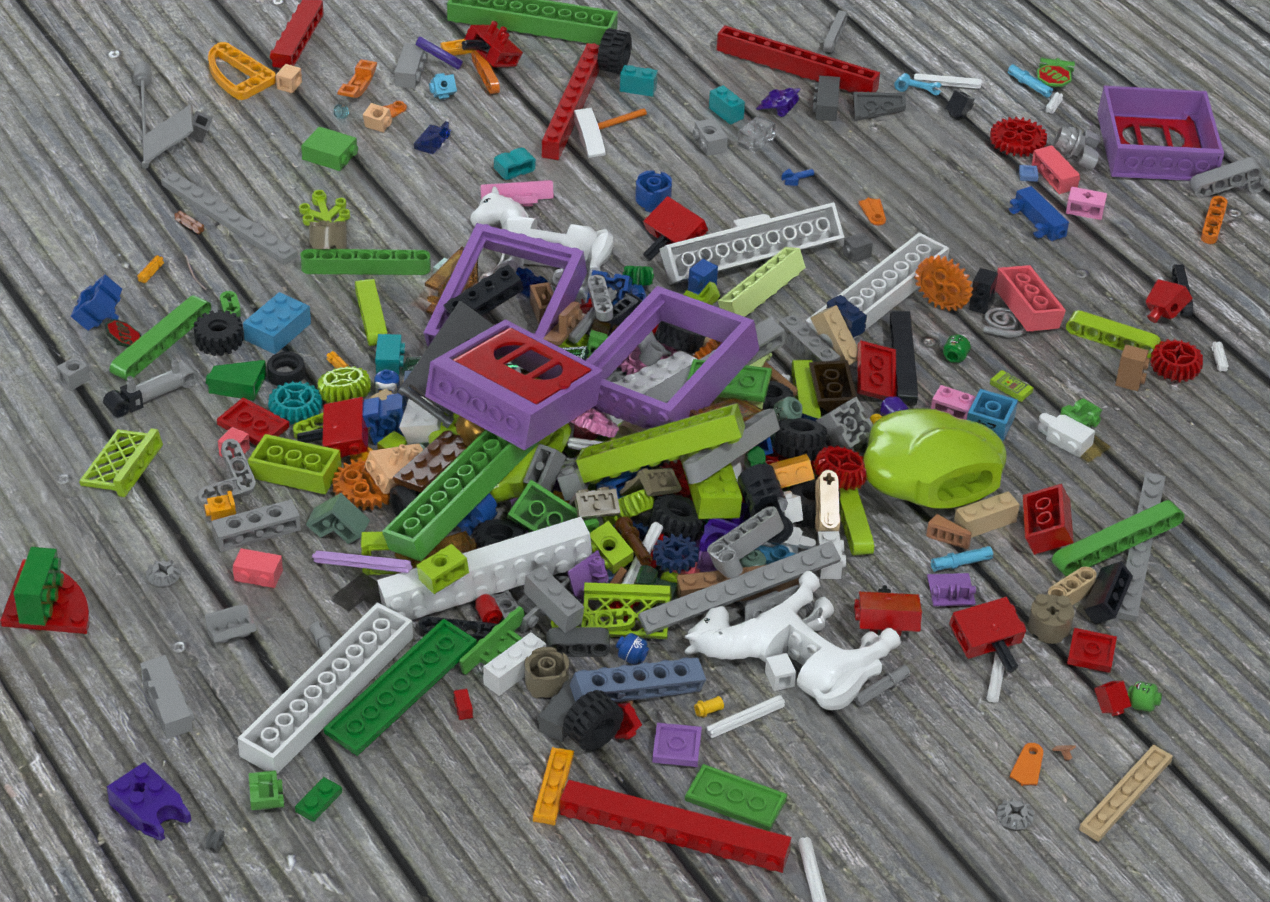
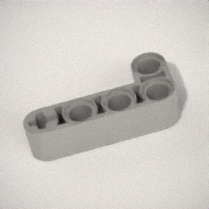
[1190,157,1265,198]
[707,507,784,578]

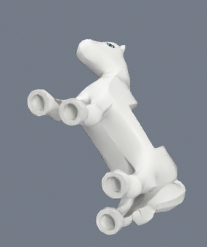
[470,186,614,304]
[685,571,901,710]

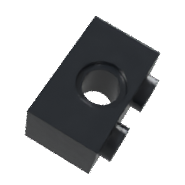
[969,268,998,314]

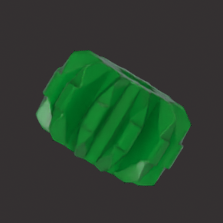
[623,265,654,286]

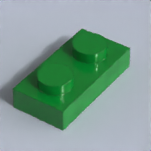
[295,777,342,822]

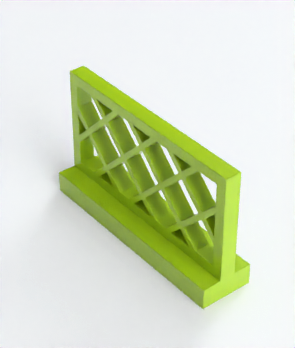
[79,428,163,497]
[581,582,672,639]

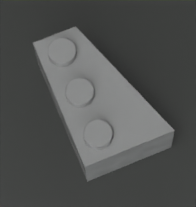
[140,655,195,739]

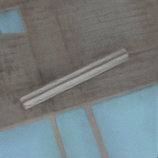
[568,288,617,344]

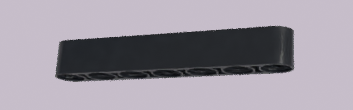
[890,310,918,404]

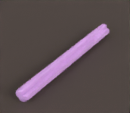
[312,551,413,573]

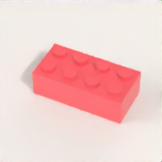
[996,265,1066,332]

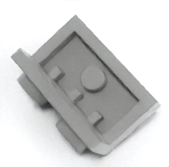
[204,603,257,643]

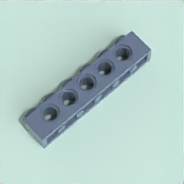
[570,657,706,702]

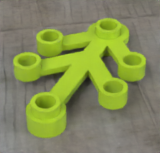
[299,190,350,226]

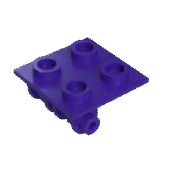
[756,88,801,117]

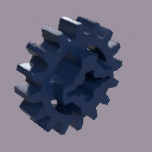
[653,534,699,574]

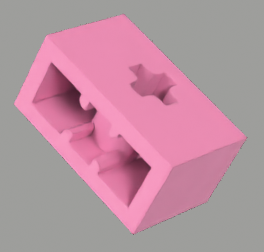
[1066,187,1107,220]

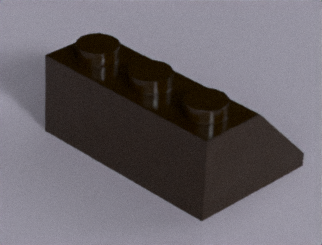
[809,360,857,413]

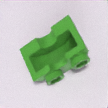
[1060,398,1102,428]
[249,770,284,810]

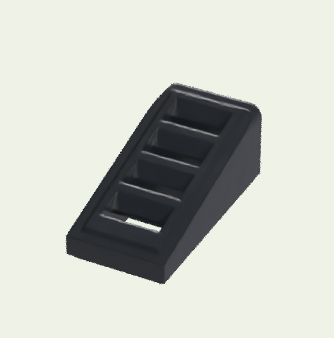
[604,294,640,330]

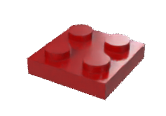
[1067,628,1117,673]

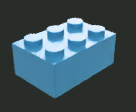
[243,292,311,354]

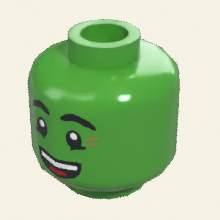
[1128,681,1162,712]

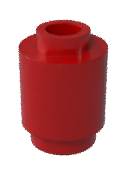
[475,594,503,624]

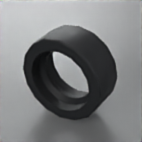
[267,352,305,386]
[390,485,417,517]

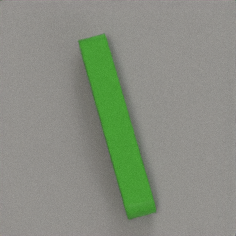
[300,249,431,275]
[110,295,211,381]
[1052,500,1185,576]

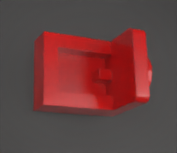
[614,703,642,740]

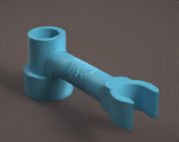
[894,73,942,95]

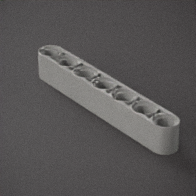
[683,409,780,484]

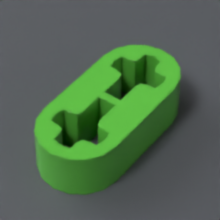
[220,291,241,317]

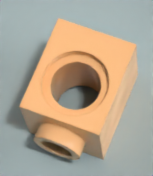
[276,64,302,93]
[363,103,392,133]

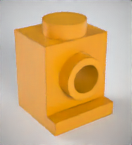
[204,491,236,521]

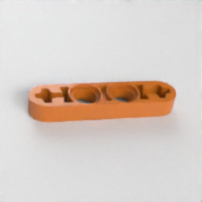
[471,50,500,94]
[1201,196,1228,244]

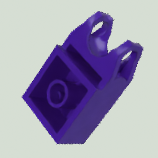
[699,502,751,552]
[106,762,191,841]

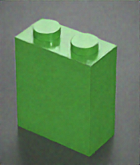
[301,126,358,171]

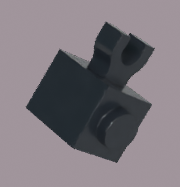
[945,90,975,118]

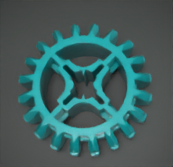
[268,381,322,426]

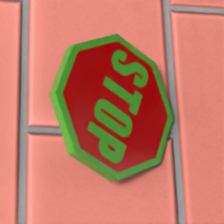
[1037,64,1072,87]

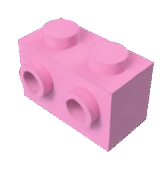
[931,385,976,420]

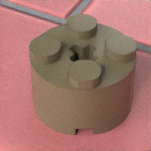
[309,221,347,249]
[1028,594,1074,644]
[525,647,569,698]

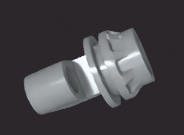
[1052,126,1101,170]

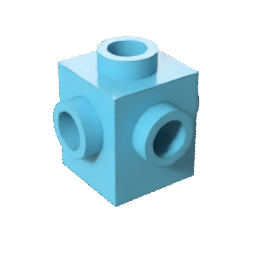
[429,73,457,99]

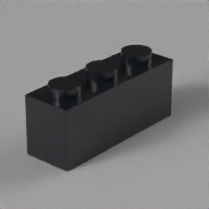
[1083,561,1133,624]

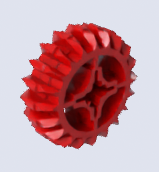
[1150,338,1203,383]
[814,445,867,491]

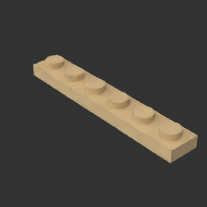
[1079,745,1173,842]

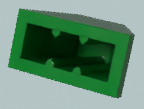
[206,360,267,401]

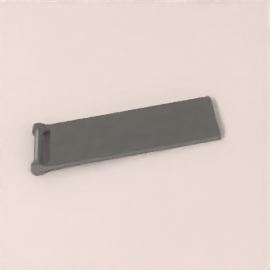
[397,301,494,428]

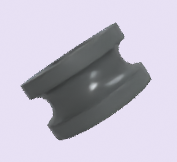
[206,828,225,851]

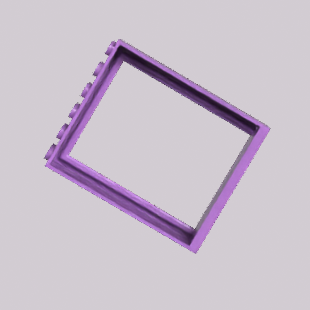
[424,223,587,365]
[586,286,760,429]

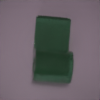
[634,565,677,600]

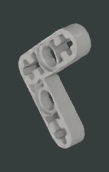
[198,439,256,507]

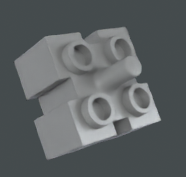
[816,397,873,449]

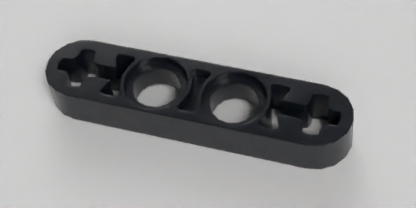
[1172,264,1193,317]
[419,616,499,642]

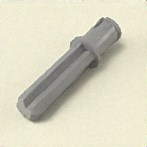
[854,664,911,706]

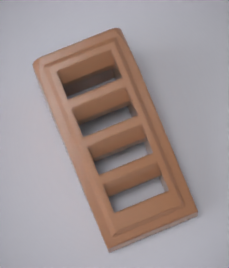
[926,514,972,549]

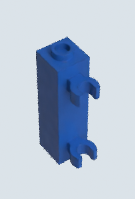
[1008,186,1069,241]

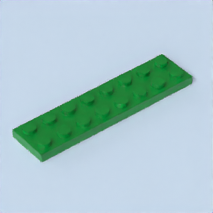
[323,619,477,756]

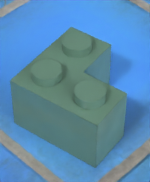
[306,493,370,544]

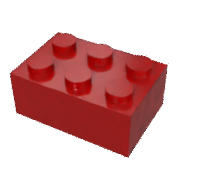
[1023,483,1074,555]

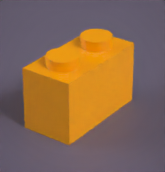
[769,454,815,488]

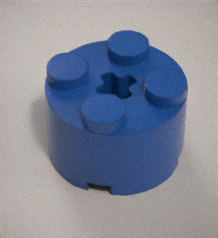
[635,170,672,212]
[457,493,498,536]

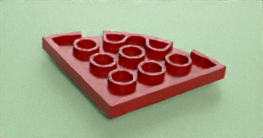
[0,559,90,634]

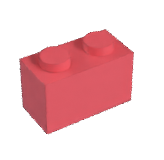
[233,548,283,588]

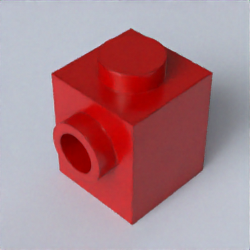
[1094,681,1131,716]

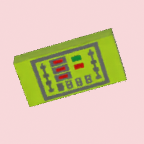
[990,370,1034,402]

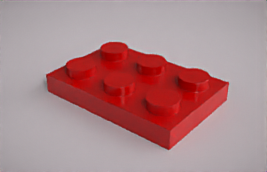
[857,340,896,400]
[217,398,289,446]

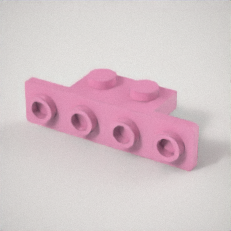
[480,180,554,206]

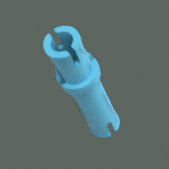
[1007,64,1053,98]
[931,546,993,572]

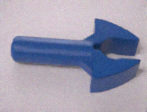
[782,169,814,186]

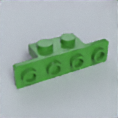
[459,606,525,675]

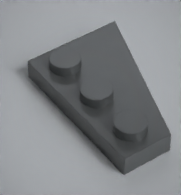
[853,92,906,121]

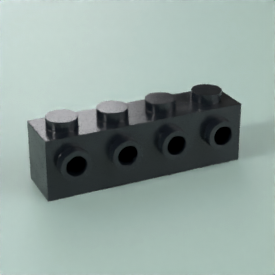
[443,264,524,317]

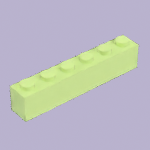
[718,247,806,317]

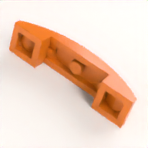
[337,59,377,98]

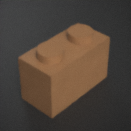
[1115,344,1150,391]

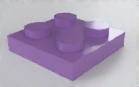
[652,723,702,767]

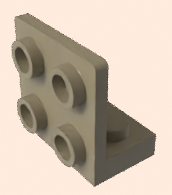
[619,467,682,496]
[568,487,620,519]

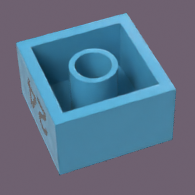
[967,389,1018,441]

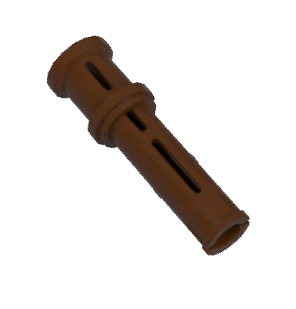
[614,516,653,566]

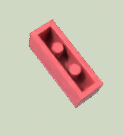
[1032,145,1080,194]

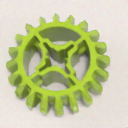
[317,366,371,403]
[602,489,654,525]

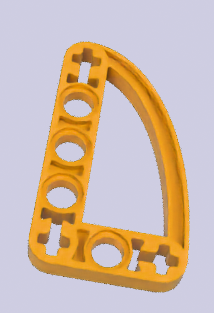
[208,42,276,100]

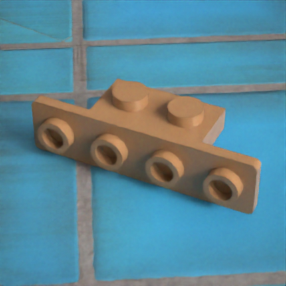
[543,302,586,346]

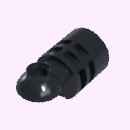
[737,464,793,545]

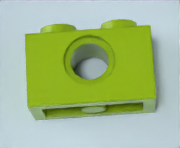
[590,521,634,574]
[416,544,469,594]

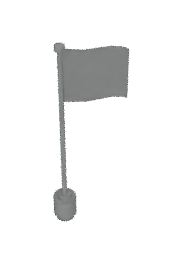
[134,61,194,168]

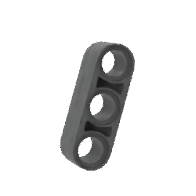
[547,627,610,657]

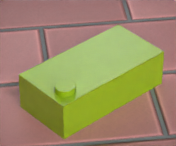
[248,434,342,495]

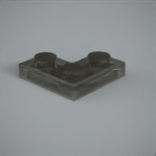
[333,573,382,611]

